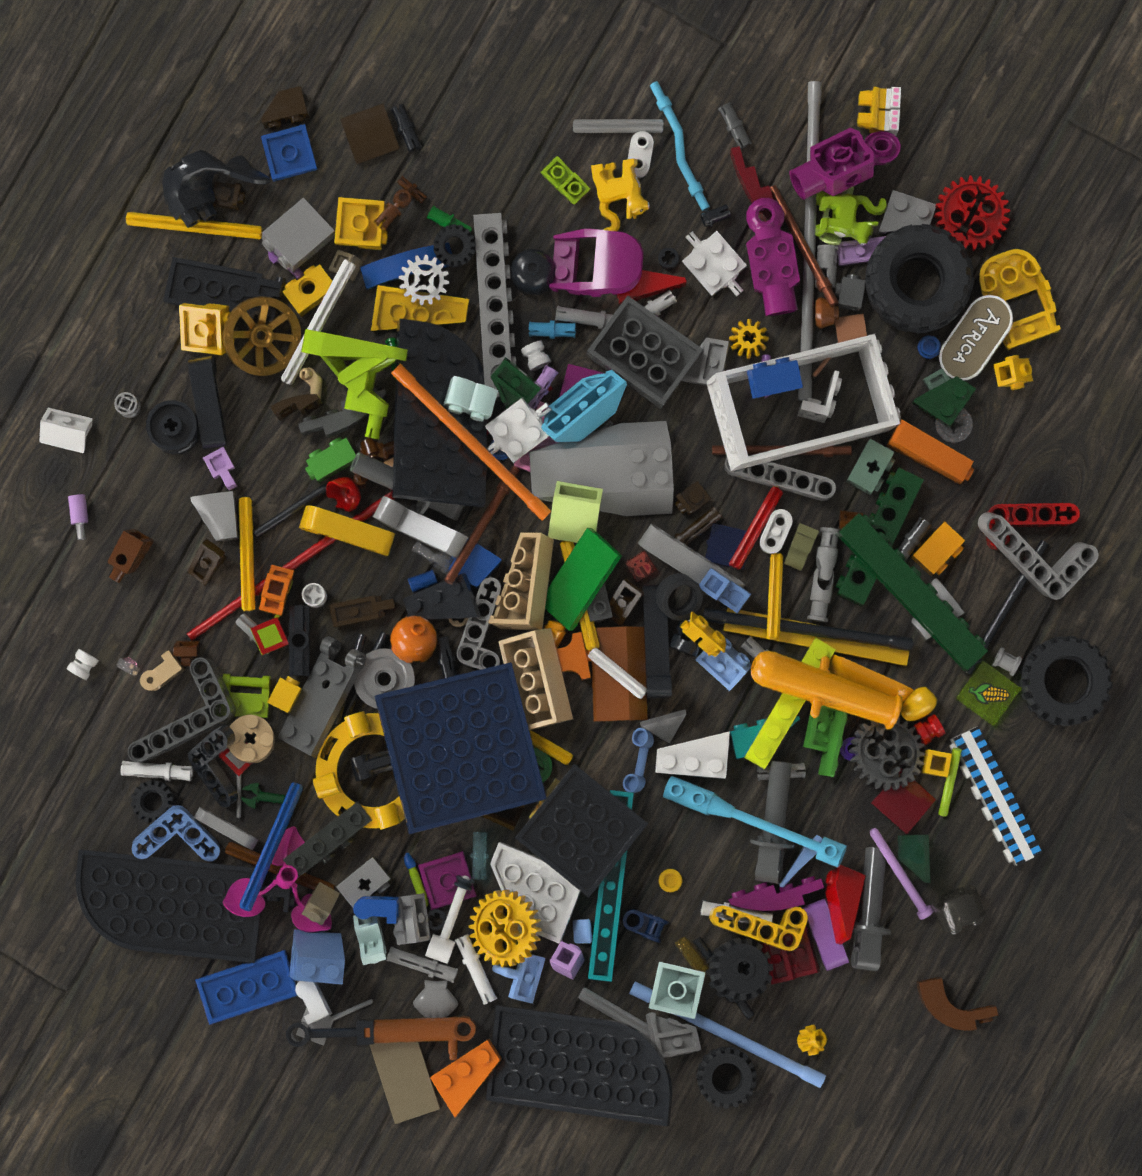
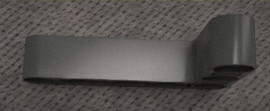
[128,658,236,762]

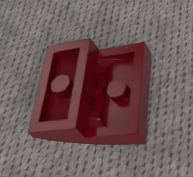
[871,768,936,834]
[760,926,820,985]

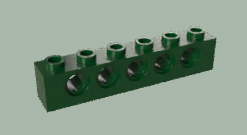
[835,468,924,607]

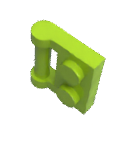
[221,674,270,718]

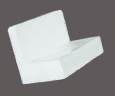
[39,408,93,453]

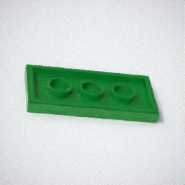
[545,527,622,631]

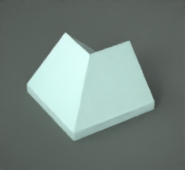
[649,962,705,1019]

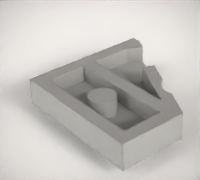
[878,190,936,234]
[682,338,730,386]
[646,1012,701,1058]

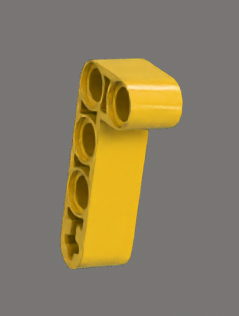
[299,506,395,556]
[709,905,808,951]

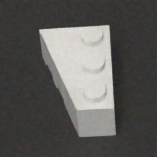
[655,731,730,779]

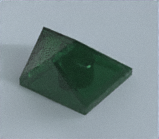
[896,835,930,883]

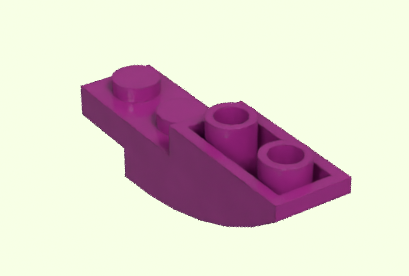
[728,876,824,911]

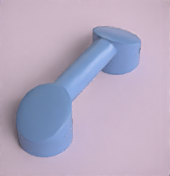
[623,728,654,793]

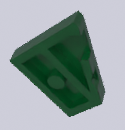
[490,357,542,409]

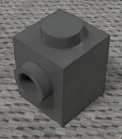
[834,274,866,312]

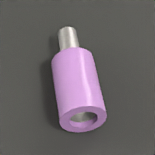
[68,494,88,540]

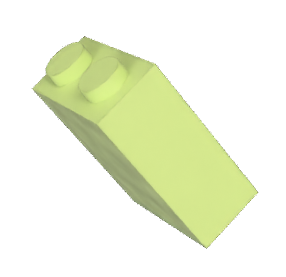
[548,481,603,543]

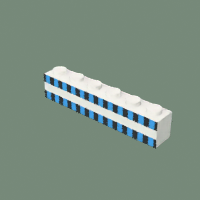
[949,726,1042,866]

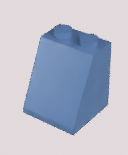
[289,929,345,984]

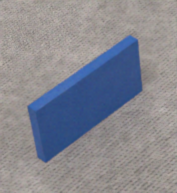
[195,950,298,1025]

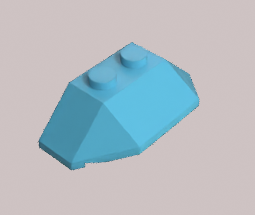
[541,370,627,442]

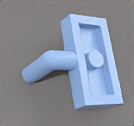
[492,954,545,1004]

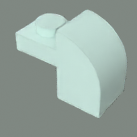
[353,915,387,965]

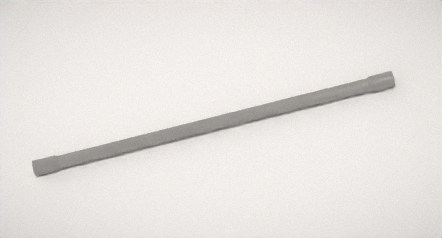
[798,81,822,401]

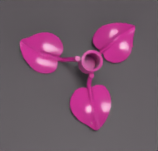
[223,826,332,933]

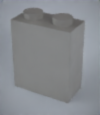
[262,198,335,272]

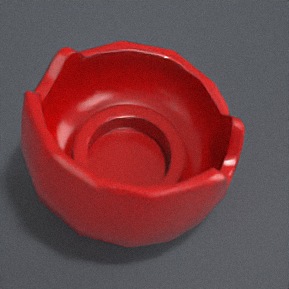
[326,477,361,512]

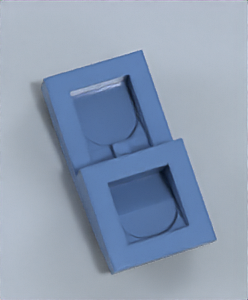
[699,568,751,613]

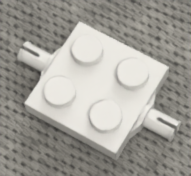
[682,231,747,297]
[485,397,552,463]

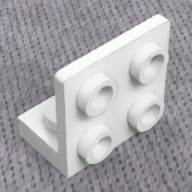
[797,371,842,423]

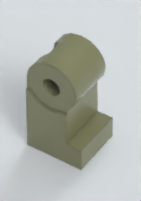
[784,523,819,571]

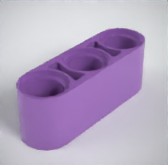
[802,899,849,971]

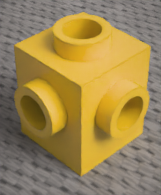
[994,355,1033,390]

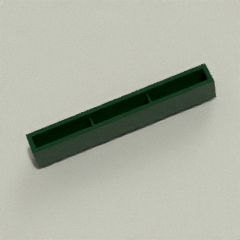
[836,513,988,671]

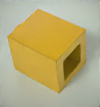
[267,676,302,714]
[921,749,952,778]

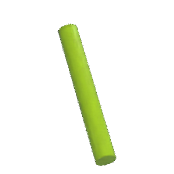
[938,748,962,817]

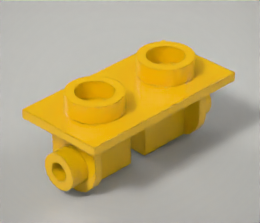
[680,611,726,657]

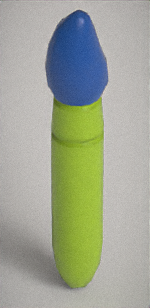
[404,853,428,907]

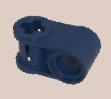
[622,909,669,943]

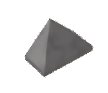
[640,710,687,743]

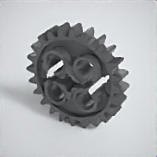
[849,717,925,791]

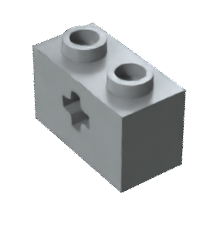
[336,857,392,908]

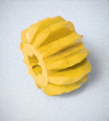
[729,319,769,359]

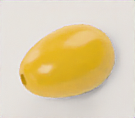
[901,687,937,721]

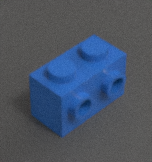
[747,357,803,399]

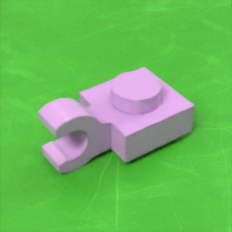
[203,447,237,491]

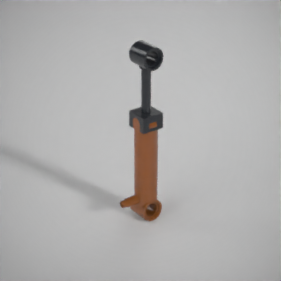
[286,1016,476,1060]

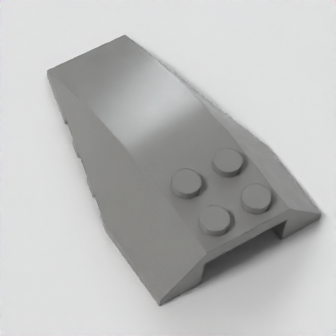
[529,421,674,516]

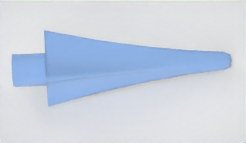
[779,835,822,888]

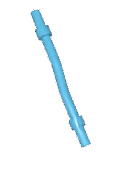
[650,81,710,212]

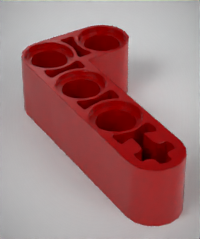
[986,503,1080,550]

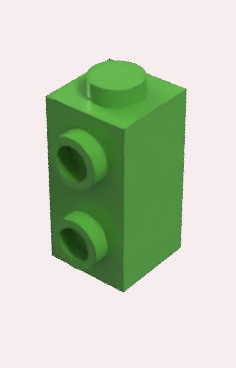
[305,437,356,483]

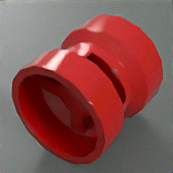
[913,714,946,745]

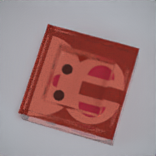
[625,551,657,583]

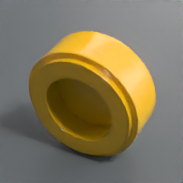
[659,869,682,892]

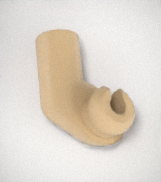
[299,367,323,400]

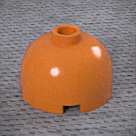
[390,616,437,663]

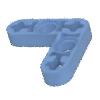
[132,805,220,861]

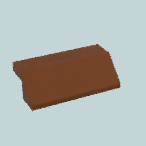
[592,626,648,721]

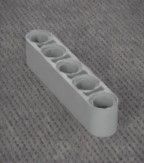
[724,458,836,501]
[638,524,745,588]

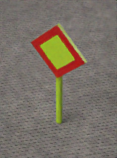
[250,580,293,655]

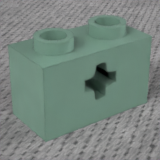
[846,439,895,495]

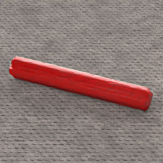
[729,486,783,570]

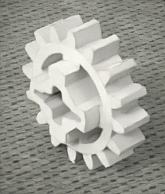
[399,255,449,305]

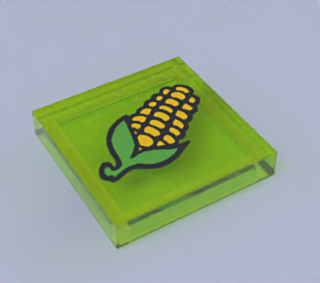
[955,661,1021,726]

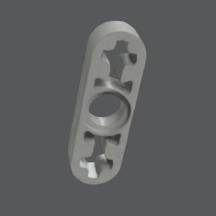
[194,807,258,850]

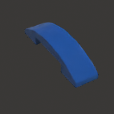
[360,242,452,290]

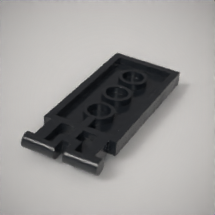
[163,257,286,322]

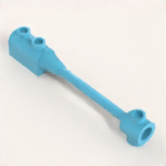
[663,776,847,868]

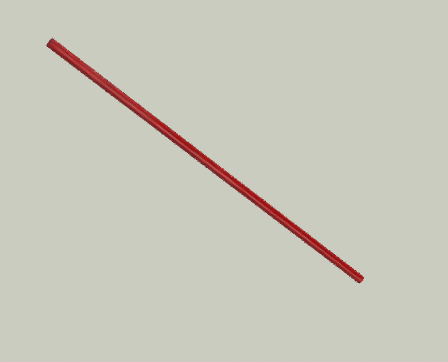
[187,385,553,641]

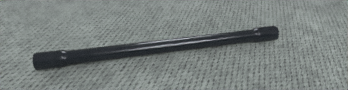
[703,607,913,652]

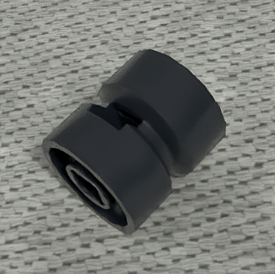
[669,618,702,657]

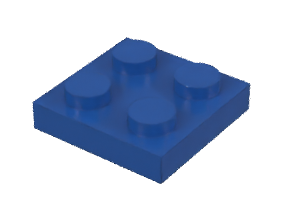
[261,124,318,182]

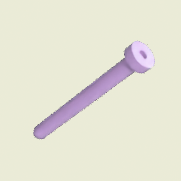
[870,828,934,920]

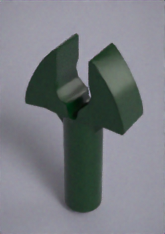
[241,783,286,808]

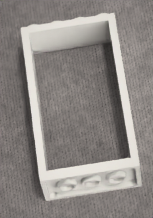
[706,334,901,471]

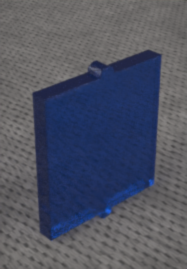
[705,524,751,570]

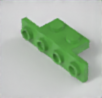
[803,706,848,777]

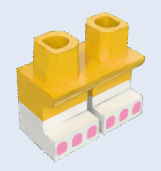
[857,87,901,136]

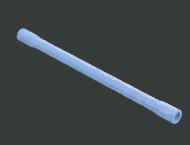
[629,981,826,1088]

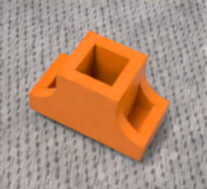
[259,565,294,616]
[556,632,592,681]

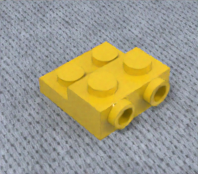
[334,197,388,250]
[179,303,234,355]

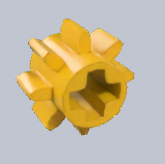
[797,1025,827,1056]

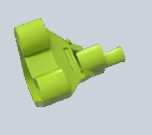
[301,329,408,439]

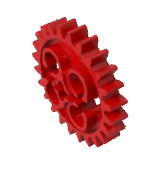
[934,175,1010,251]

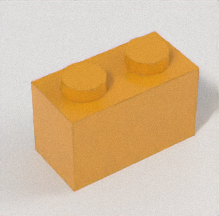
[910,522,965,576]

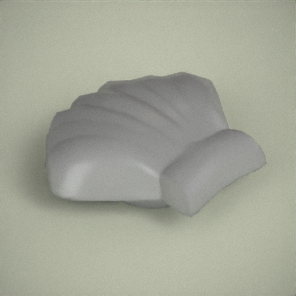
[413,980,458,1018]

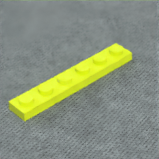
[744,638,836,769]

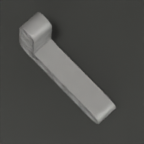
[978,512,1099,600]

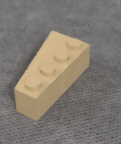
[488,533,554,630]

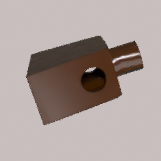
[108,529,154,583]

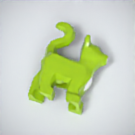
[815,191,887,245]

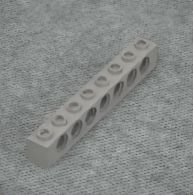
[473,213,516,400]

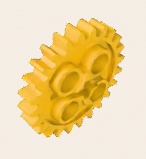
[469,890,542,967]

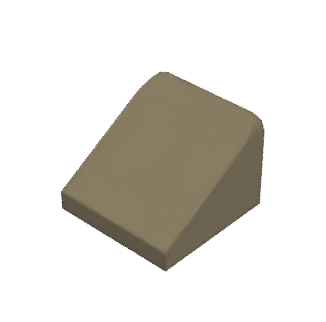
[328,250,363,281]

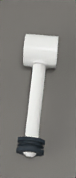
[425,875,475,964]

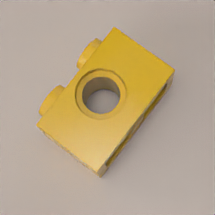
[282,264,332,317]

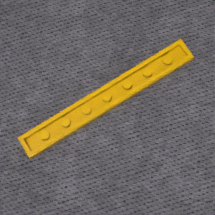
[723,608,909,666]

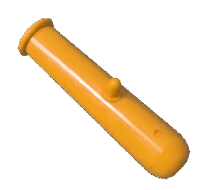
[751,651,903,730]

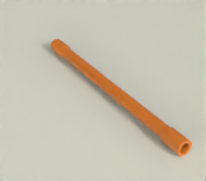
[391,364,551,521]

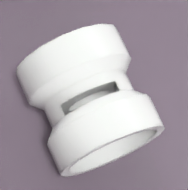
[521,340,551,371]
[302,583,327,608]
[66,649,99,681]

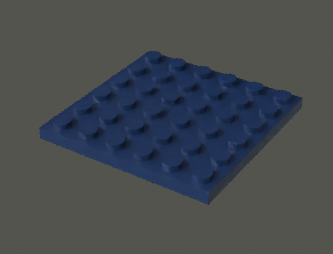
[374,662,547,834]

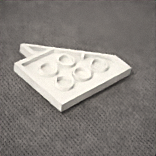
[490,842,581,952]

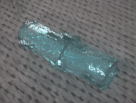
[470,832,489,880]

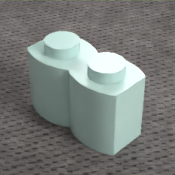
[444,376,498,422]

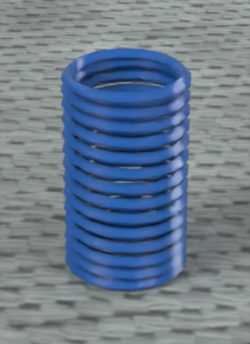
[408,570,438,593]

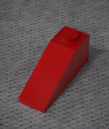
[616,270,686,305]
[825,865,866,945]

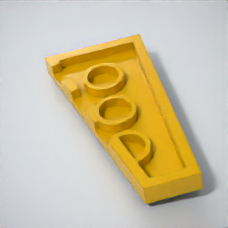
[371,285,469,331]

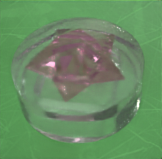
[116,658,141,676]

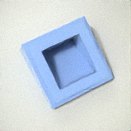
[572,919,592,943]

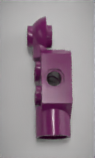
[789,127,901,200]
[746,198,800,316]

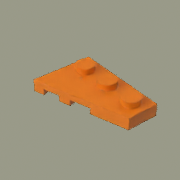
[430,1039,502,1117]

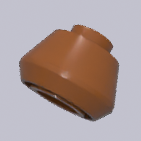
[815,297,839,329]

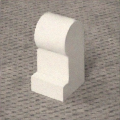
[295,981,332,1025]

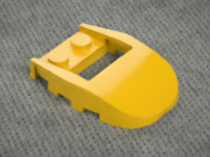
[979,249,1061,350]

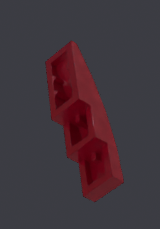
[730,146,781,230]

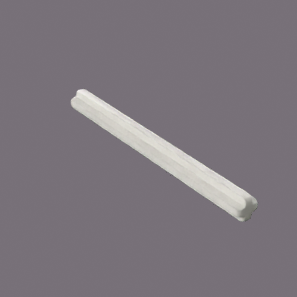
[281,260,355,385]

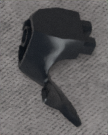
[162,150,271,228]

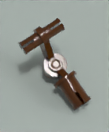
[374,175,427,231]
[354,438,394,489]

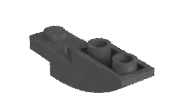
[298,387,388,438]

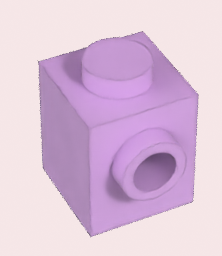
[550,941,585,980]

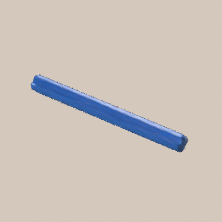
[239,782,303,911]

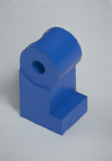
[353,896,399,924]

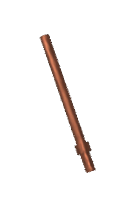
[770,185,839,307]
[712,445,852,457]
[444,466,520,585]

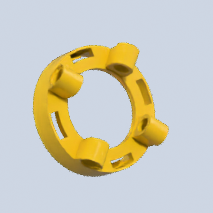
[313,711,405,830]

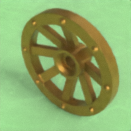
[223,296,301,376]

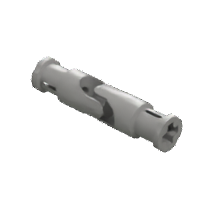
[807,527,839,622]

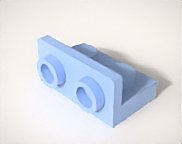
[695,638,752,691]

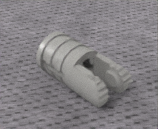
[815,245,838,288]

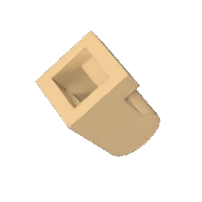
[140,650,186,691]

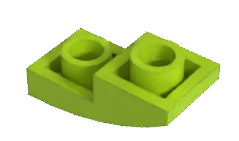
[540,156,590,205]

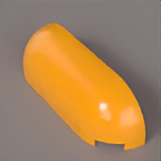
[829,654,914,704]

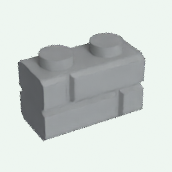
[393,893,431,945]

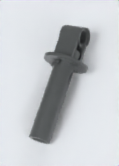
[350,452,465,521]
[750,761,795,884]
[851,847,891,971]

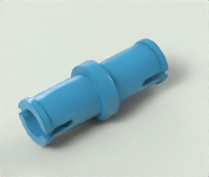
[529,320,576,339]

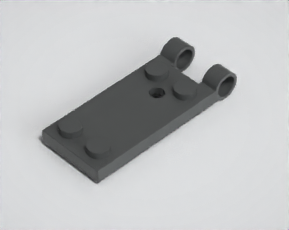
[277,636,366,758]

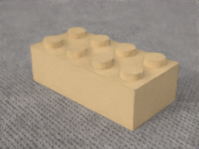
[498,628,573,730]

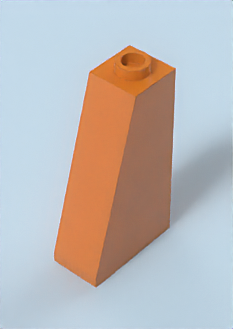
[886,419,974,484]

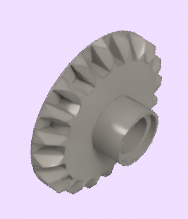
[354,649,415,709]

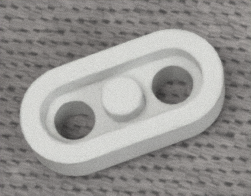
[627,131,654,178]
[759,509,792,554]

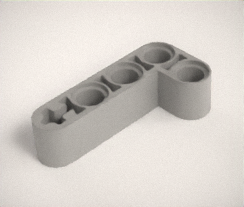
[373,496,468,558]
[457,577,502,670]

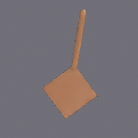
[813,314,867,377]

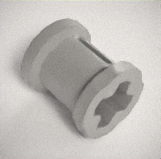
[992,647,1022,676]

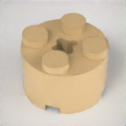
[228,714,275,763]

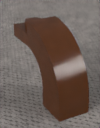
[916,977,998,1031]

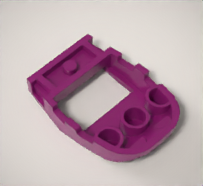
[549,229,643,297]

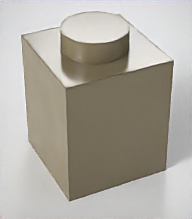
[302,882,340,925]

